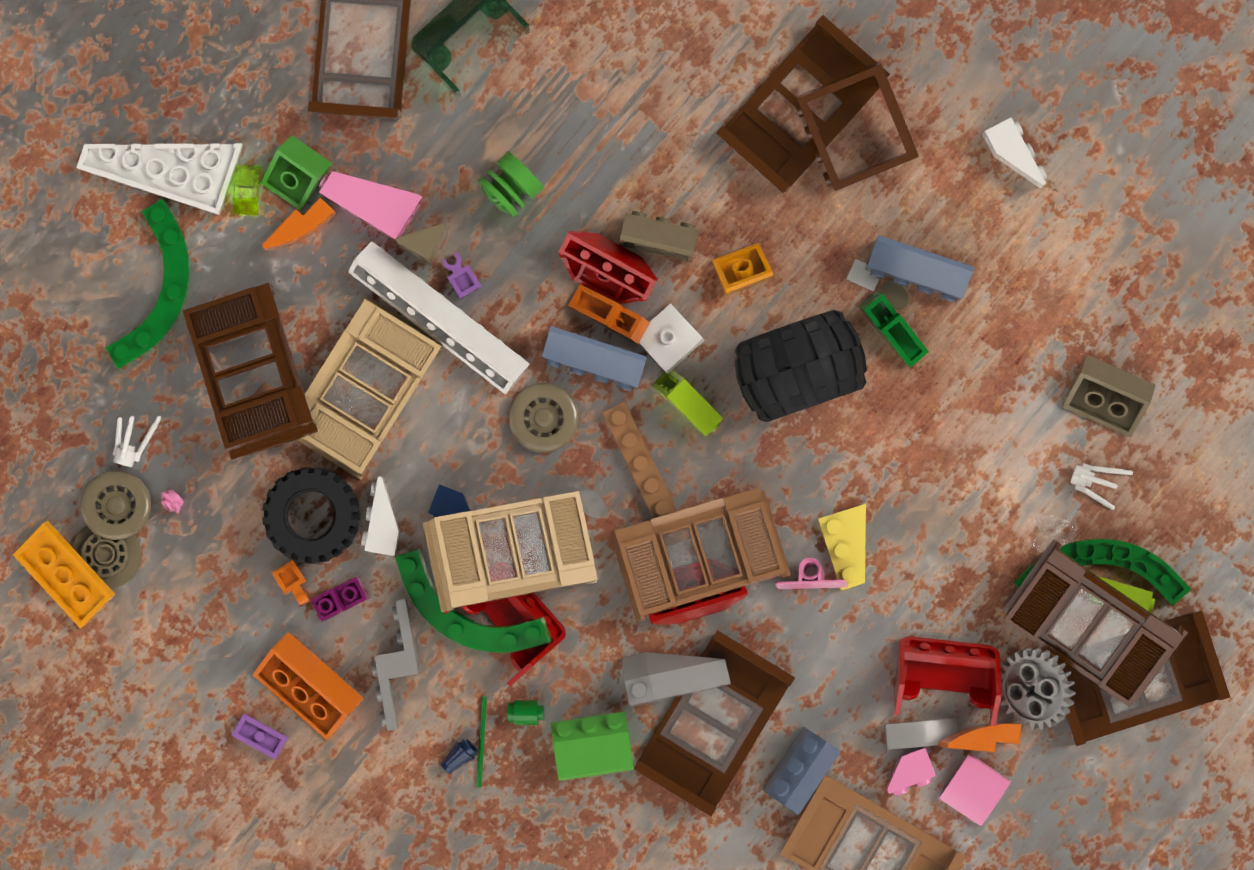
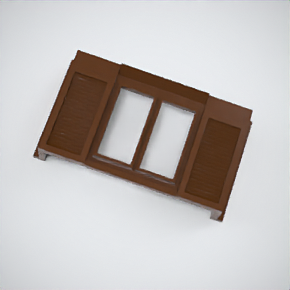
[716,15,890,193]
[183,283,318,461]

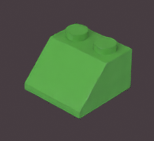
[261,135,332,211]

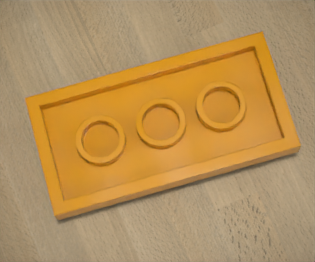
[13,521,116,629]

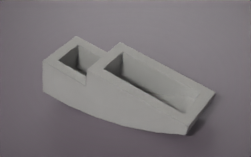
[884,718,960,750]

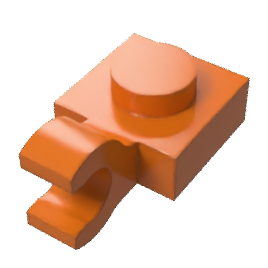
[272,560,310,606]

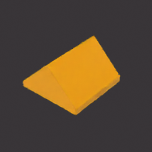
[712,243,774,296]

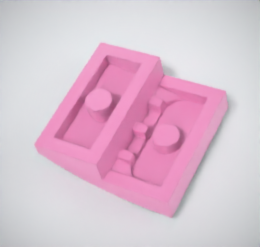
[939,753,1011,826]

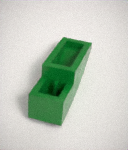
[858,291,929,368]

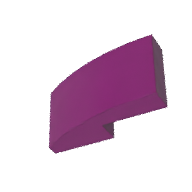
[311,576,370,622]

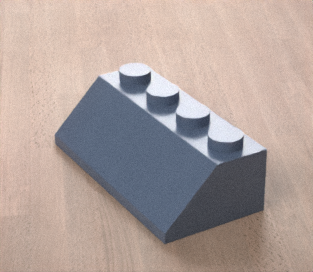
[866,235,975,303]
[542,326,647,392]

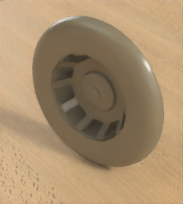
[509,383,579,453]
[80,471,151,540]
[72,521,142,589]

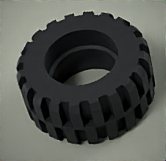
[262,467,361,564]

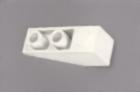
[982,117,1047,188]
[361,476,400,556]

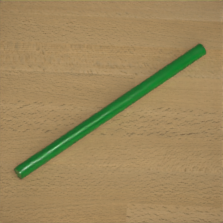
[476,696,487,787]

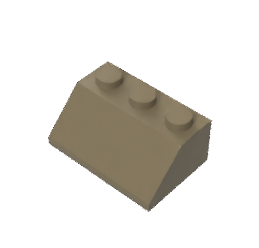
[619,211,699,262]
[1062,355,1156,437]

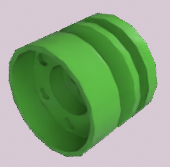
[477,151,544,218]

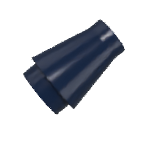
[440,738,478,774]

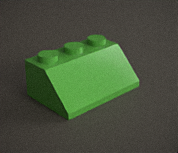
[551,712,634,781]

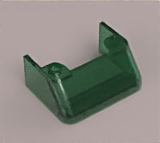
[411,0,530,99]

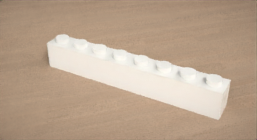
[348,241,529,395]

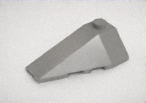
[622,652,731,707]

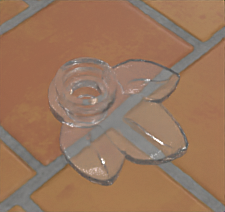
[1031,514,1078,553]

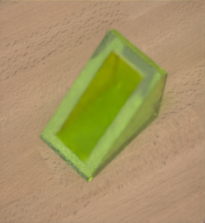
[232,165,262,216]

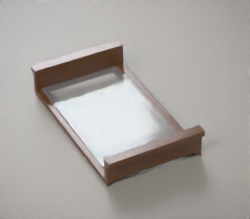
[308,0,411,119]

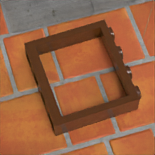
[794,62,919,191]

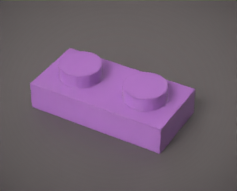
[231,713,289,760]

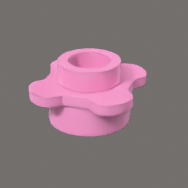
[160,489,184,514]

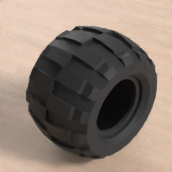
[734,310,867,422]

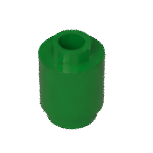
[507,700,544,725]

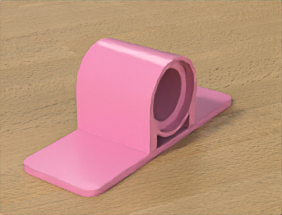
[775,558,848,590]

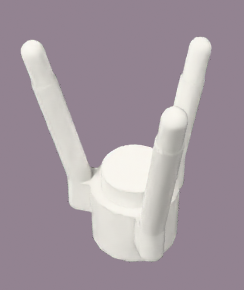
[112,416,162,467]
[1070,463,1133,510]

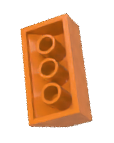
[252,632,364,741]

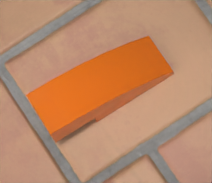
[261,198,337,252]
[568,284,650,344]
[939,722,1022,752]

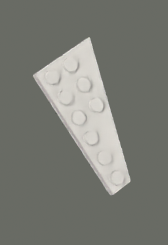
[76,143,243,215]

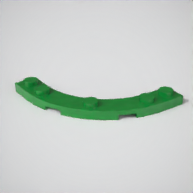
[105,199,190,370]
[1013,538,1191,606]
[395,548,551,653]

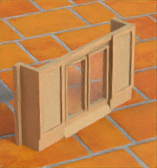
[296,297,444,480]
[423,491,598,612]

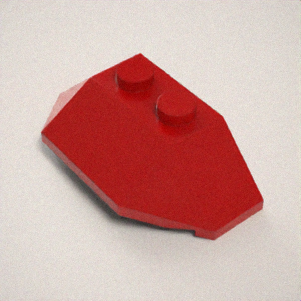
[558,231,658,304]
[648,558,748,625]

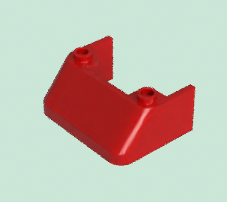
[444,562,566,687]
[894,636,1001,726]

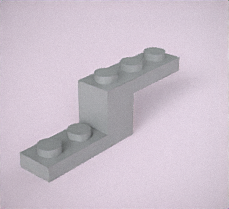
[371,599,420,731]

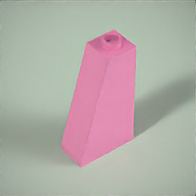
[319,171,423,242]

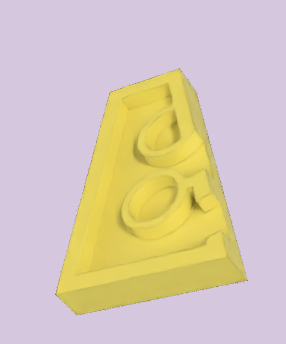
[818,504,866,591]

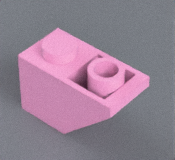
[885,747,936,796]

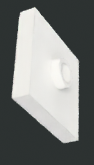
[639,303,704,374]

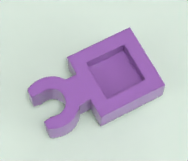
[442,252,482,300]

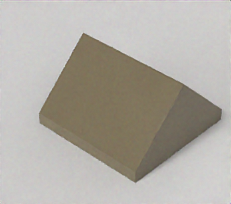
[396,223,448,265]

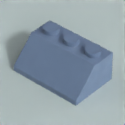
[762,727,841,815]

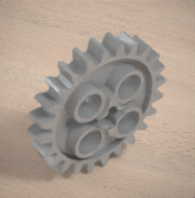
[1001,647,1076,730]

